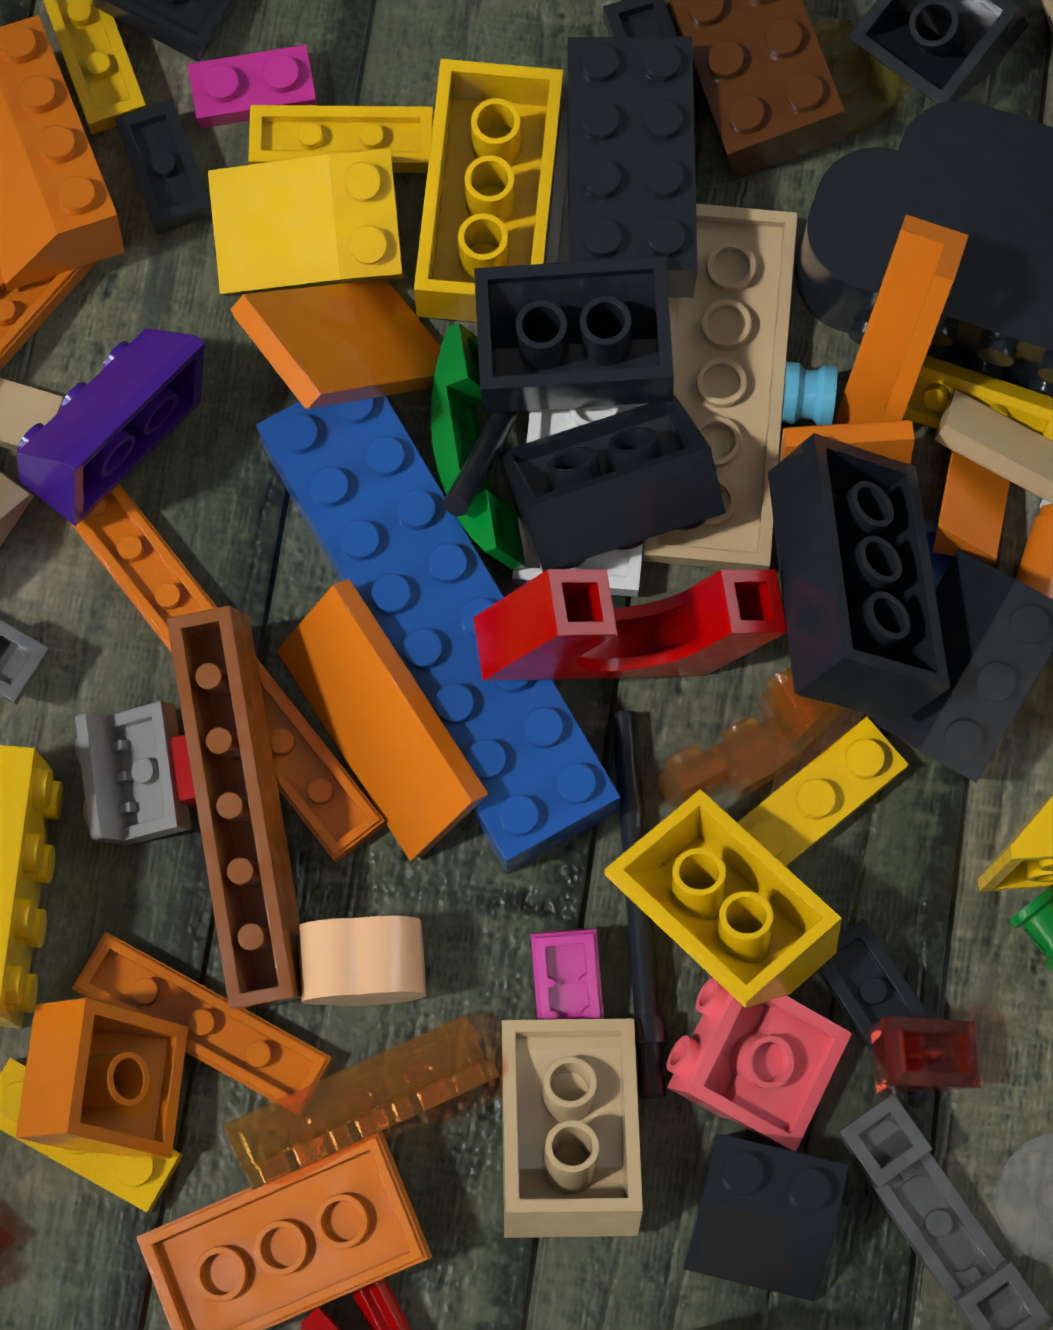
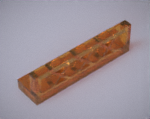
[222,1015,500,1190]

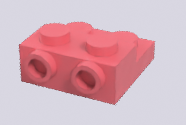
[667,977,852,1152]

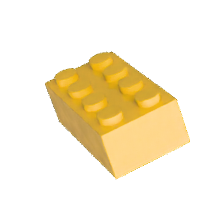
[414,59,563,322]
[0,745,64,1029]

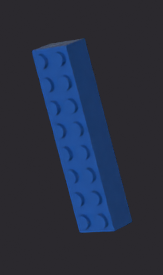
[256,396,620,874]

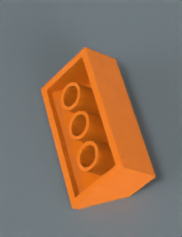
[0,15,125,291]

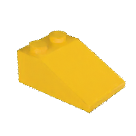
[208,148,403,295]

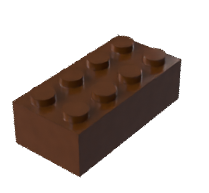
[667,0,848,181]

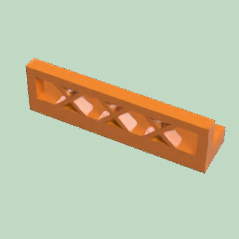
[834,214,969,424]

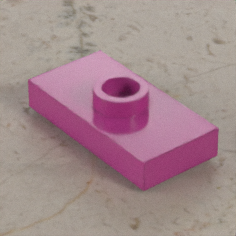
[530,927,604,1020]

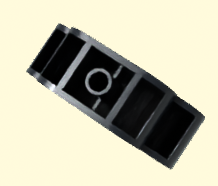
[795,101,1053,397]

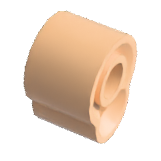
[297,916,427,1006]

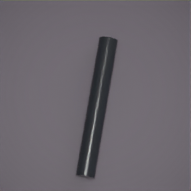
[444,412,520,516]

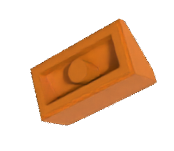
[932,450,1010,564]

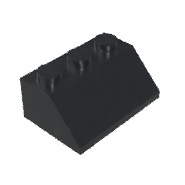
[474,256,674,414]
[498,395,725,572]
[863,549,1053,783]

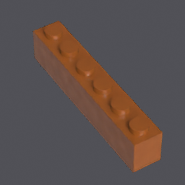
[166,606,301,1009]

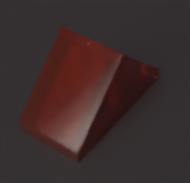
[871,1016,981,1095]

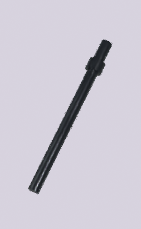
[612,711,669,1099]

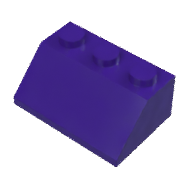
[17,328,205,527]

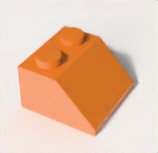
[16,998,188,1159]

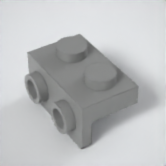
[75,701,192,846]

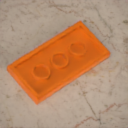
[230,279,441,409]
[276,579,488,861]
[136,1132,433,1330]

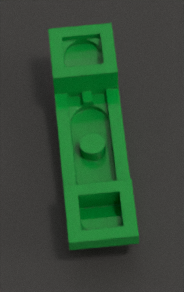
[431,323,526,571]

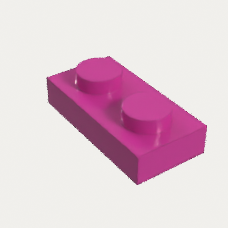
[187,44,317,129]

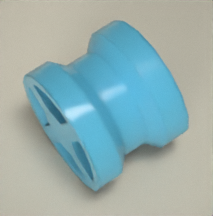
[781,361,837,426]

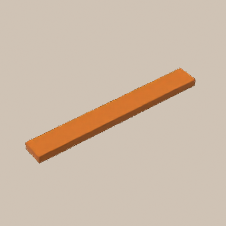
[67,483,386,864]

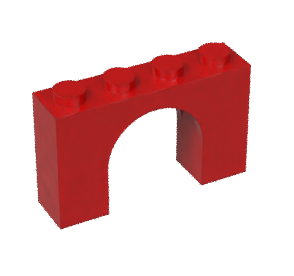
[473,569,787,681]

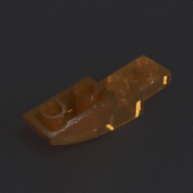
[657,667,847,808]

